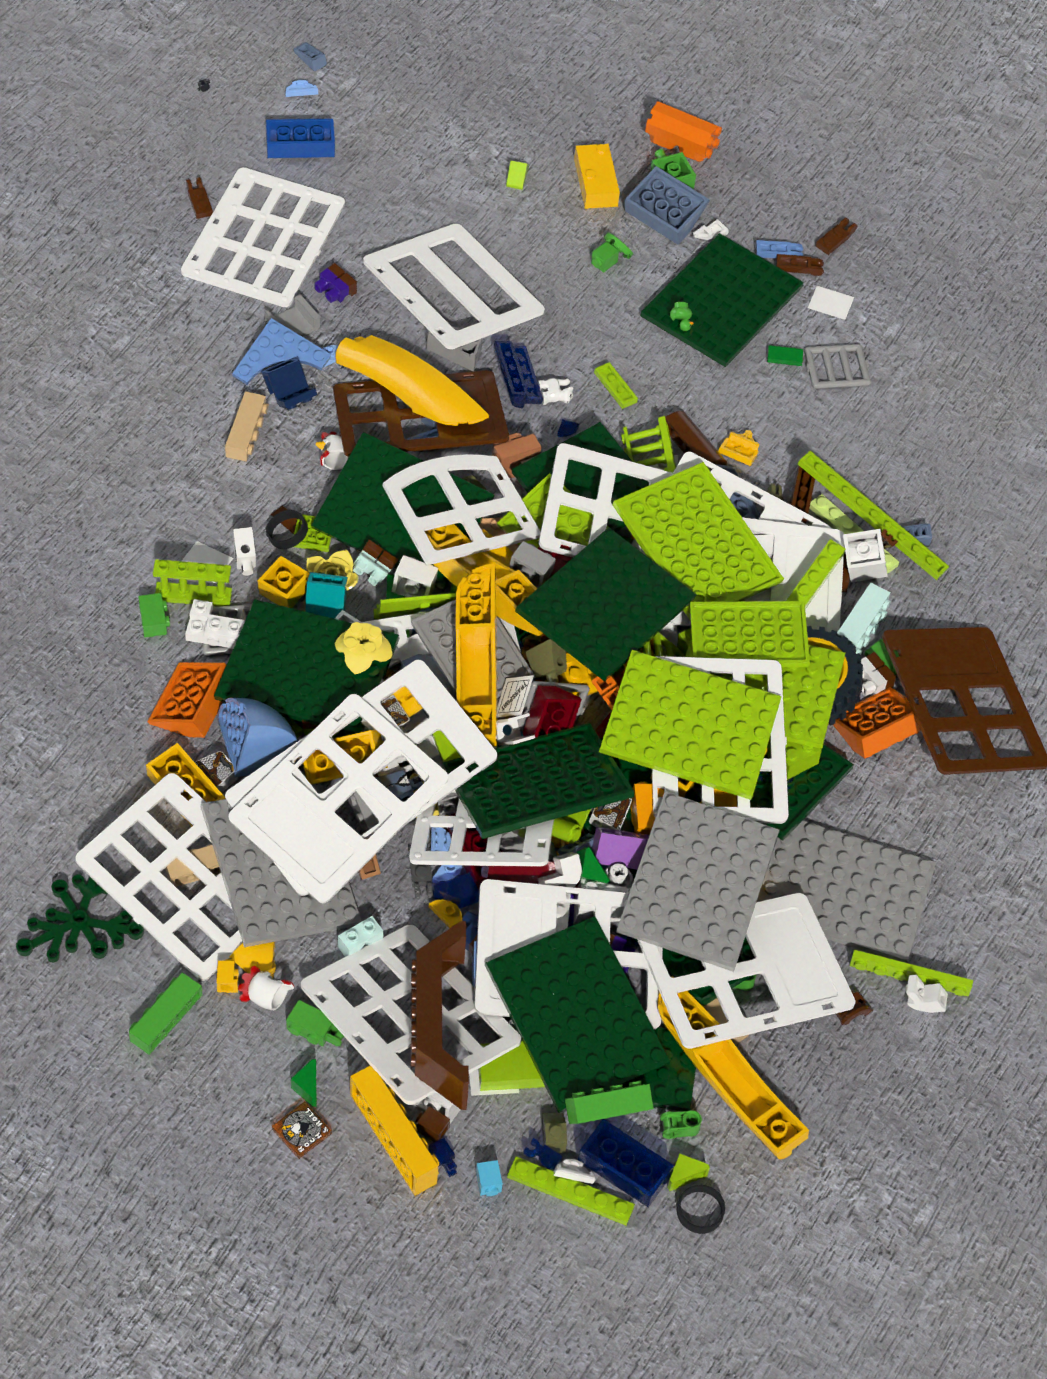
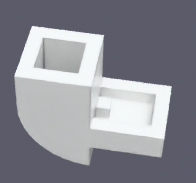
[538,852,582,887]
[906,975,948,1013]

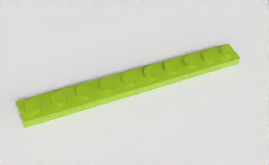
[798,451,949,580]

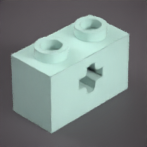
[338,916,383,957]

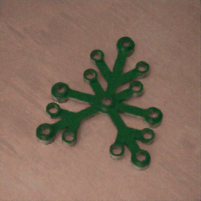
[16,861,144,963]

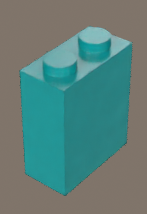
[305,572,348,619]

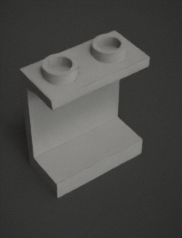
[264,294,320,337]

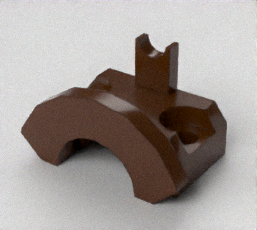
[832,990,873,1025]

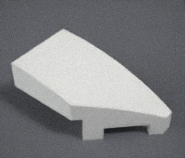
[693,219,729,241]

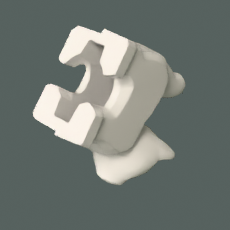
[538,378,573,405]

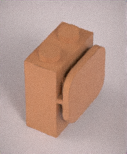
[492,433,541,480]

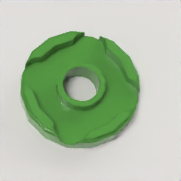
[604,232,633,259]

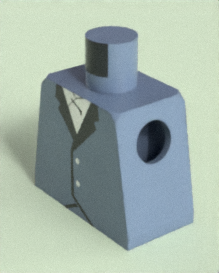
[376,771,423,802]

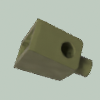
[525,639,567,683]

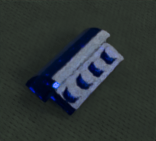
[494,341,543,409]

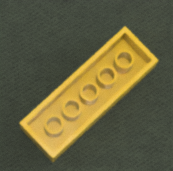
[350,1065,439,1196]

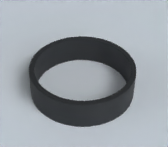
[266,510,308,549]
[677,1184,725,1234]

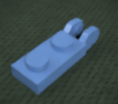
[756,240,804,258]

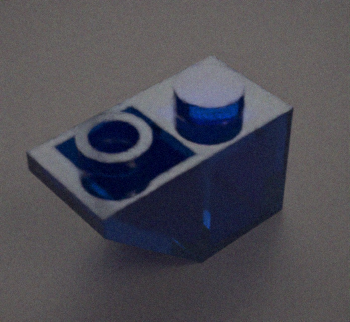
[433,873,479,909]

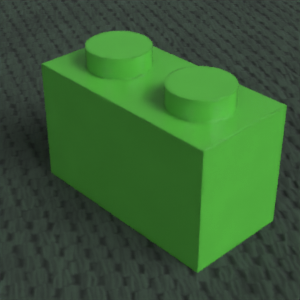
[138,593,170,638]

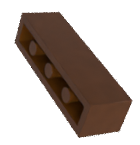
[790,465,815,524]

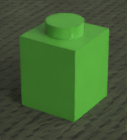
[591,241,619,273]

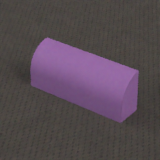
[592,827,650,870]

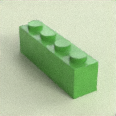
[129,972,202,1055]
[565,1081,654,1124]

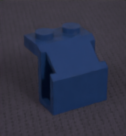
[261,358,317,410]

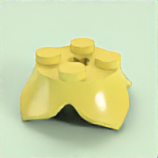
[306,550,358,590]
[335,622,392,675]

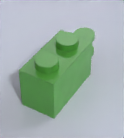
[286,1000,344,1046]

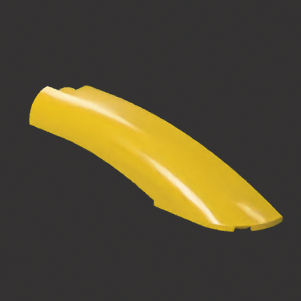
[336,335,489,426]
[425,512,543,636]
[456,563,497,746]
[658,976,809,1159]

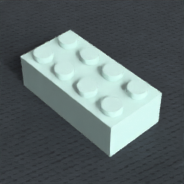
[837,583,891,655]

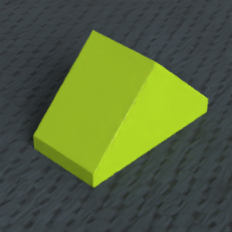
[506,161,529,190]
[668,1154,710,1192]

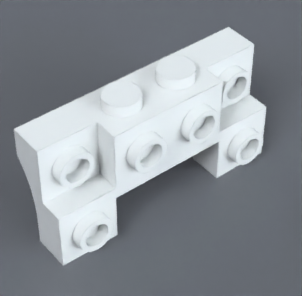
[185,599,250,649]

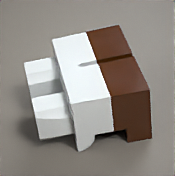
[861,652,896,696]

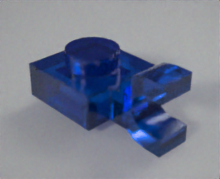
[523,1137,562,1170]
[428,1138,457,1178]

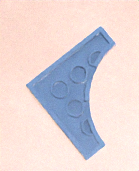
[232,318,331,385]

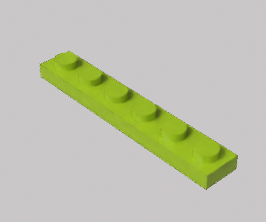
[850,950,974,996]
[507,1157,635,1226]

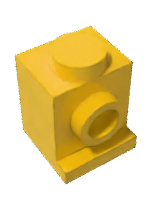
[217,959,239,993]

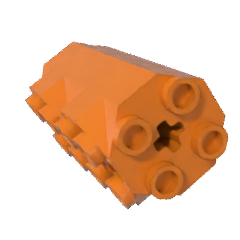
[645,101,722,162]

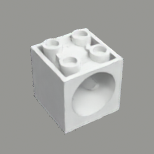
[843,529,888,582]

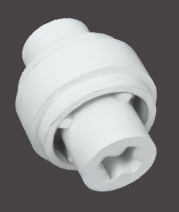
[604,864,633,888]

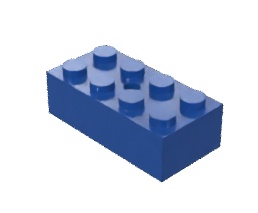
[266,119,335,158]

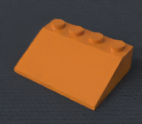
[147,662,227,738]
[833,687,921,759]

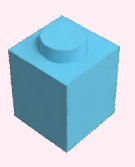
[476,1160,503,1196]

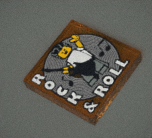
[272,1101,332,1159]

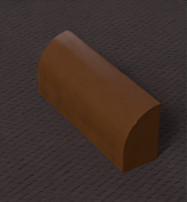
[665,411,727,466]

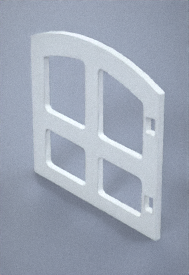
[383,455,541,566]

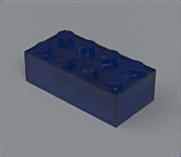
[578,1119,674,1208]

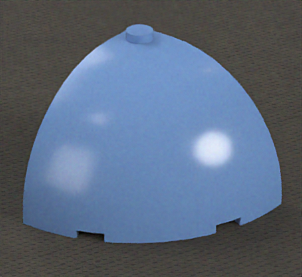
[217,698,301,777]

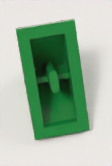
[577,847,610,883]
[291,1059,317,1107]

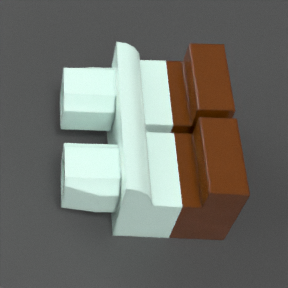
[353,539,398,586]

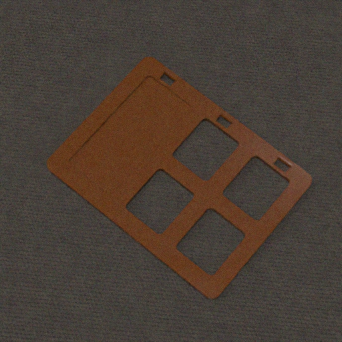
[333,370,509,457]
[882,627,1047,775]

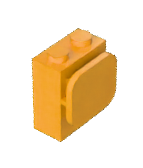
[630,782,664,835]

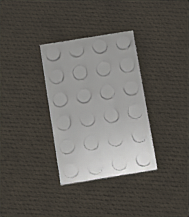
[411,599,536,699]

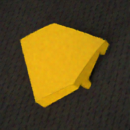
[718,430,759,466]
[229,942,276,974]

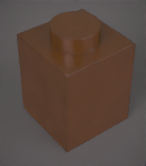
[416,1106,450,1144]

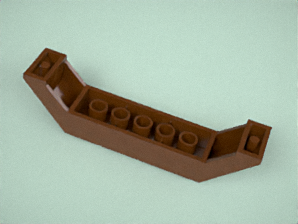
[411,921,469,1110]

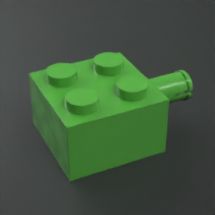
[650,149,696,189]

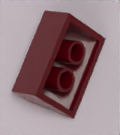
[522,685,582,737]

